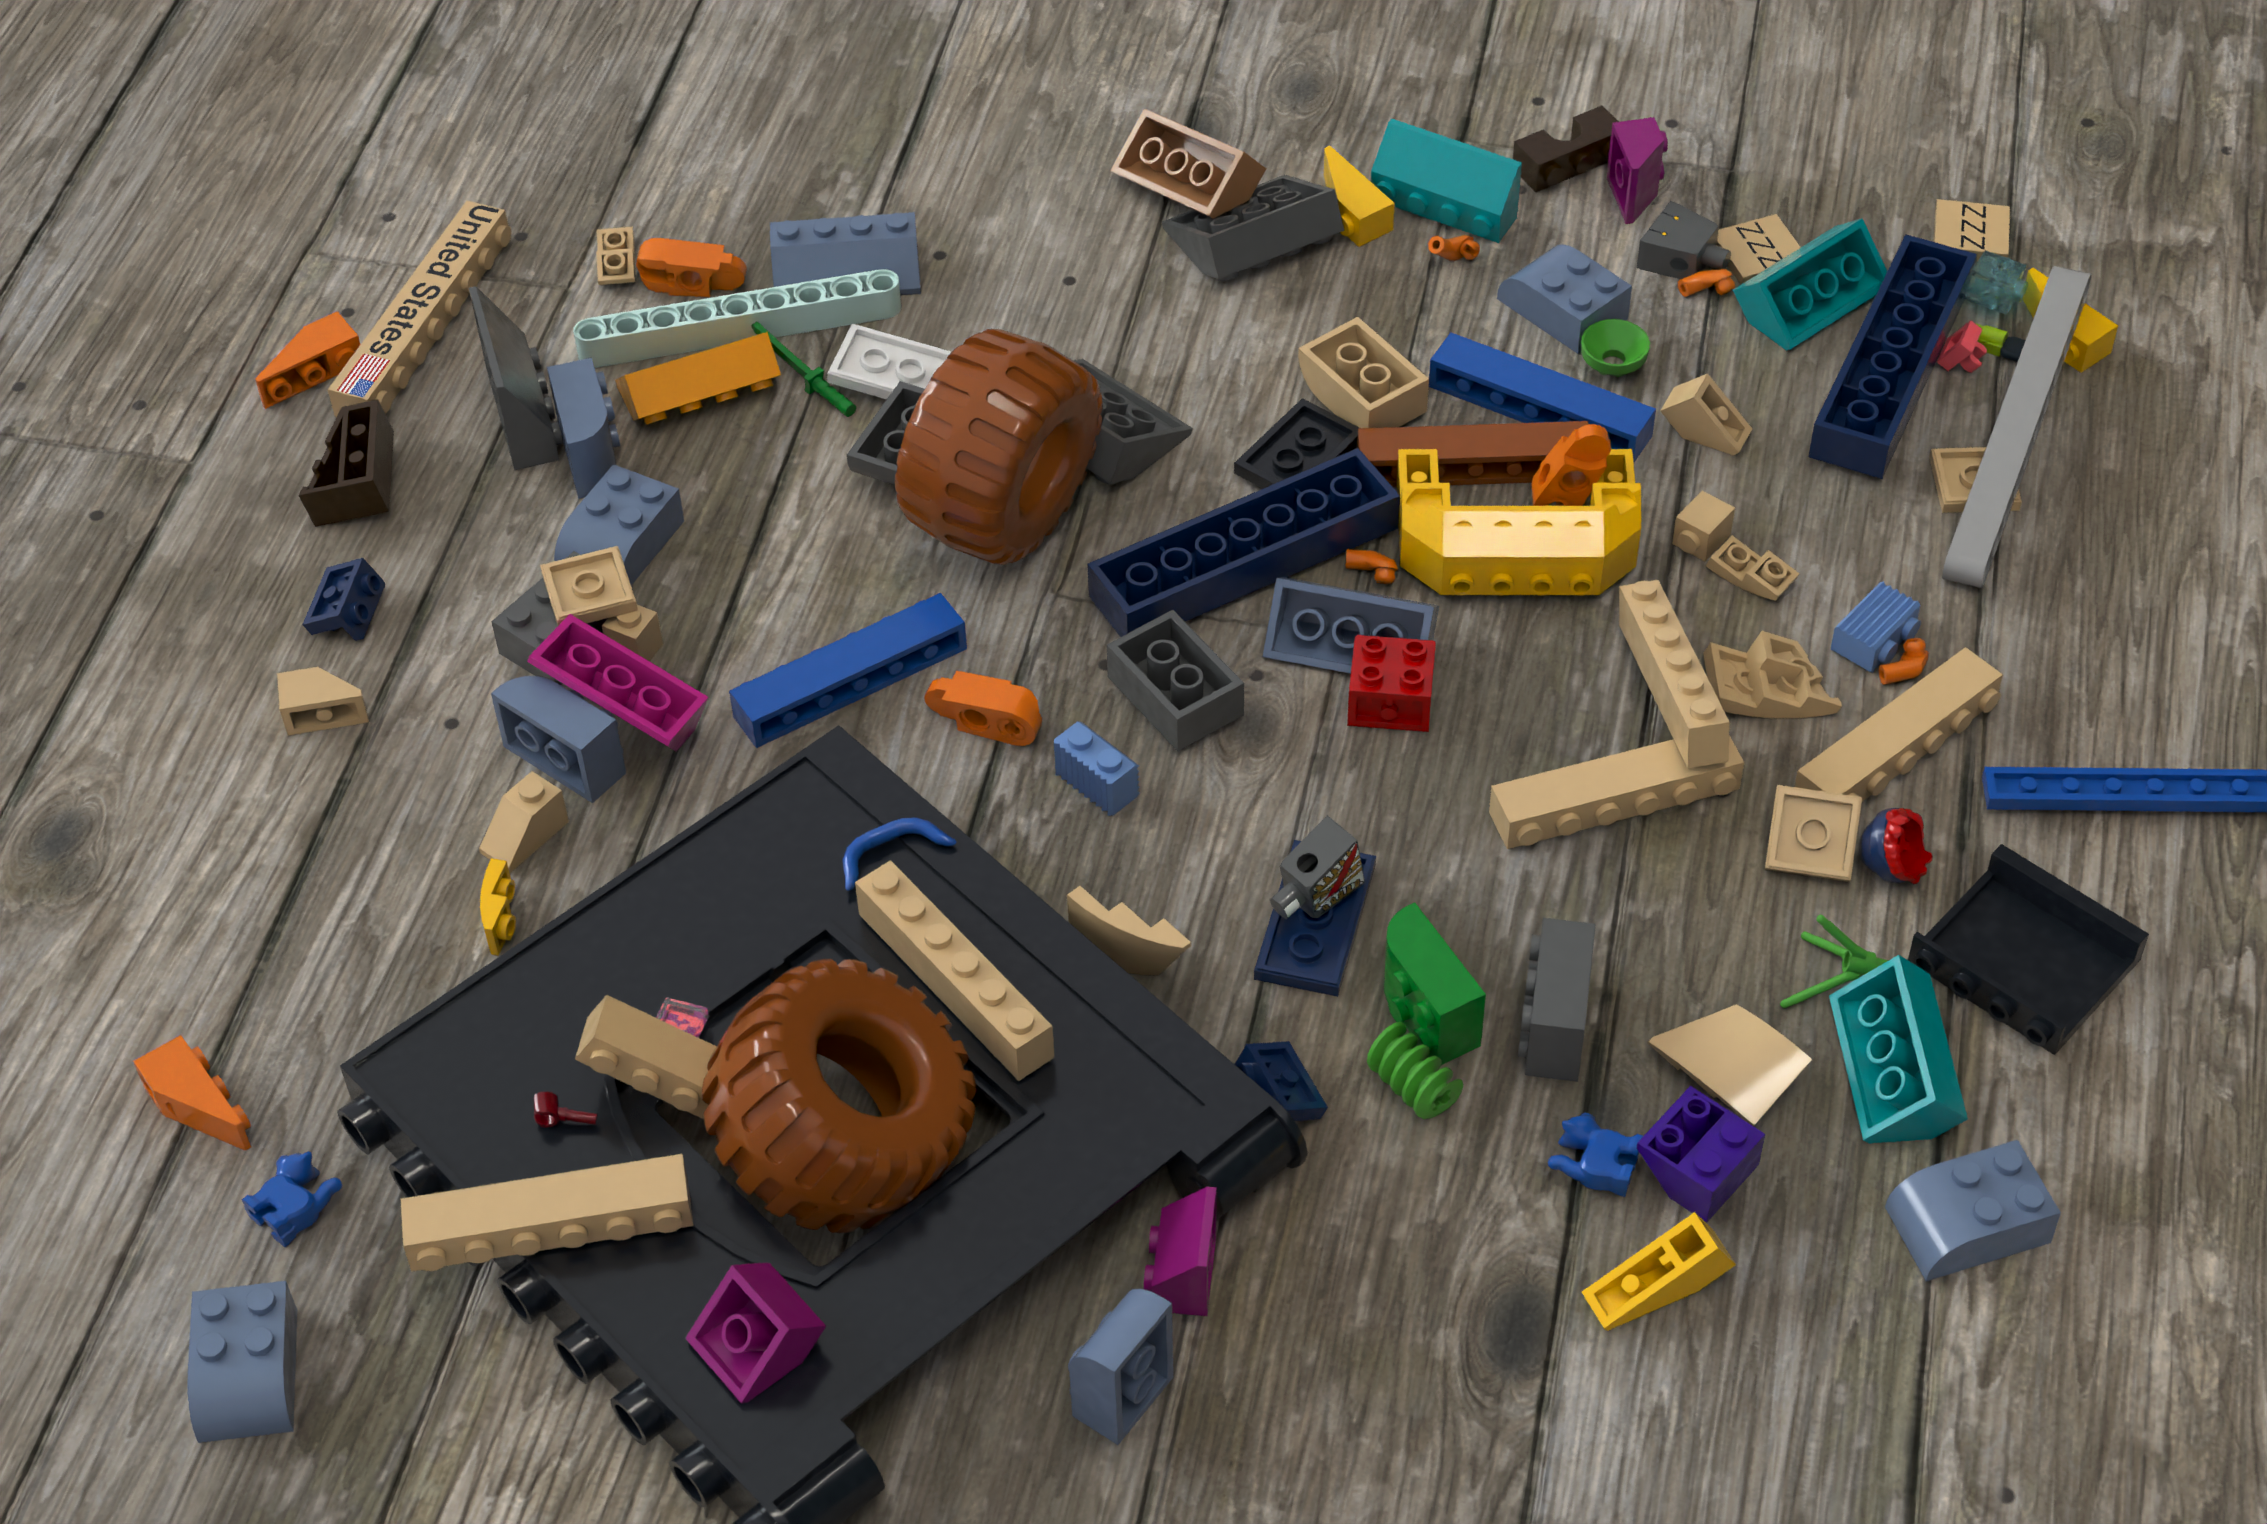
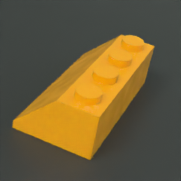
[615,332,781,425]

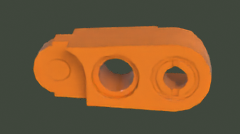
[636,238,747,297]
[1531,424,1611,506]
[924,671,1042,746]

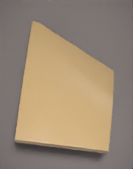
[1703,631,1842,719]
[1067,886,1191,975]
[1647,1004,1812,1126]

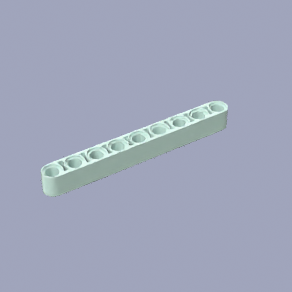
[573,269,901,368]

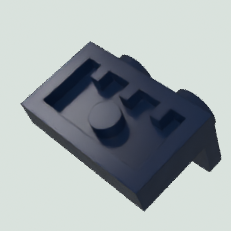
[302,558,385,641]
[1235,1041,1328,1121]

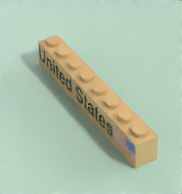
[328,201,511,417]

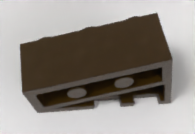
[298,400,394,527]

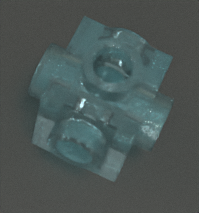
[1965,250,2028,314]

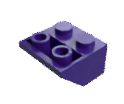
[1637,1086,1765,1223]

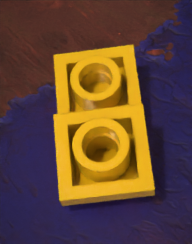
[480,858,516,956]

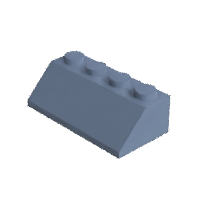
[770,212,921,295]
[1262,577,1439,673]

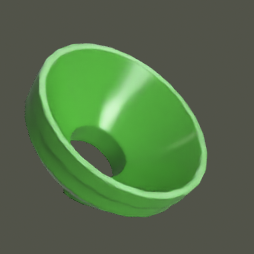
[1581,319,1650,377]

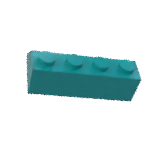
[1371,118,1522,243]
[1733,218,1888,350]
[1829,955,1968,1143]

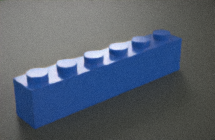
[1429,333,1656,462]
[729,593,967,748]

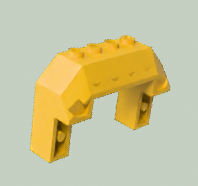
[1397,449,1641,596]

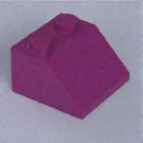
[1607,117,1668,224]
[1143,1187,1217,1316]
[685,1263,826,1403]

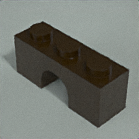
[1513,105,1619,192]

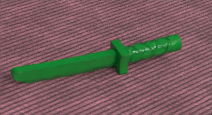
[751,322,856,417]

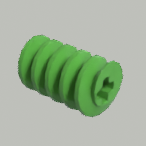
[1367,1021,1464,1119]

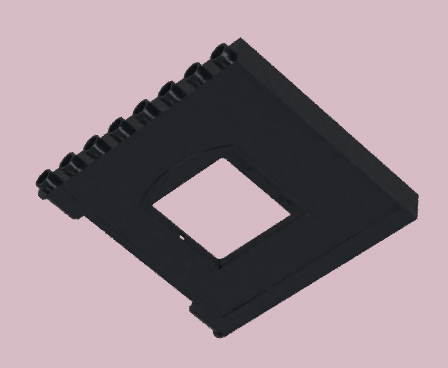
[337,725,1308,1524]

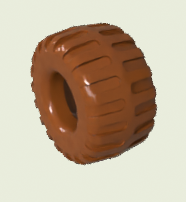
[895,329,1103,565]
[702,959,976,1233]

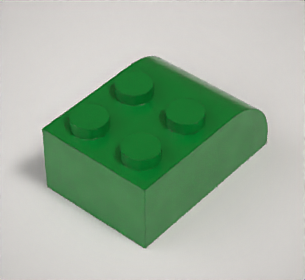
[1384,902,1486,1065]

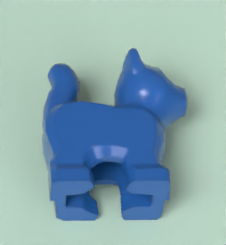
[1548,1113,1643,1197]
[242,1151,342,1247]

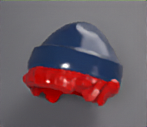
[1859,808,1933,884]

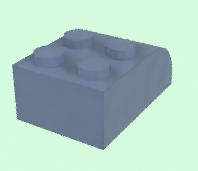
[1497,245,1632,354]
[547,358,620,499]
[554,464,684,585]
[491,676,626,803]
[1885,1140,2061,1281]
[187,1281,297,1443]
[1068,1289,1174,1445]

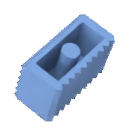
[1831,582,1921,673]
[1054,721,1140,816]

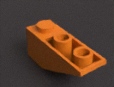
[255,311,360,409]
[133,1035,251,1151]

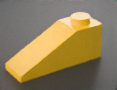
[1324,146,1395,247]
[2022,268,2118,373]
[1582,1212,1736,1331]

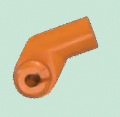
[1428,235,1480,261]
[1678,269,1736,297]
[1345,549,1398,584]
[1878,638,1929,685]

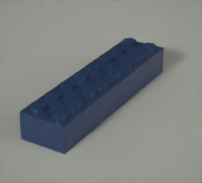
[1808,234,1977,479]
[1087,448,1400,637]

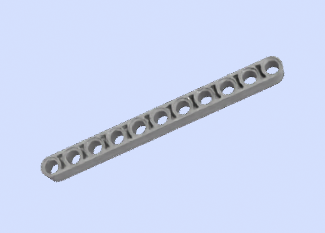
[1942,266,2092,588]

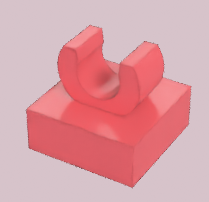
[1937,320,1987,373]

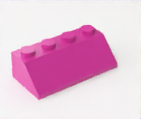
[527,614,709,752]

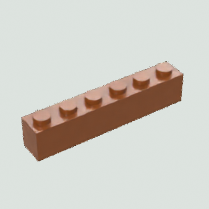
[1357,421,1588,487]

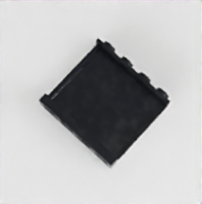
[1908,844,2149,1055]

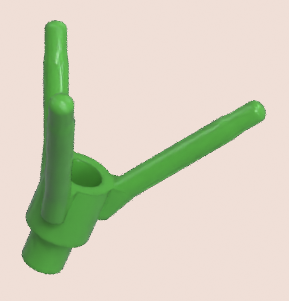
[1780,914,1889,1009]

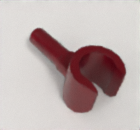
[534,1091,598,1128]

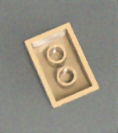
[1298,317,1429,428]

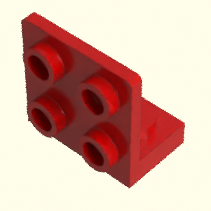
[1347,635,1436,732]

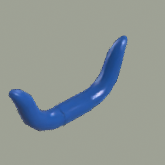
[842,817,956,891]

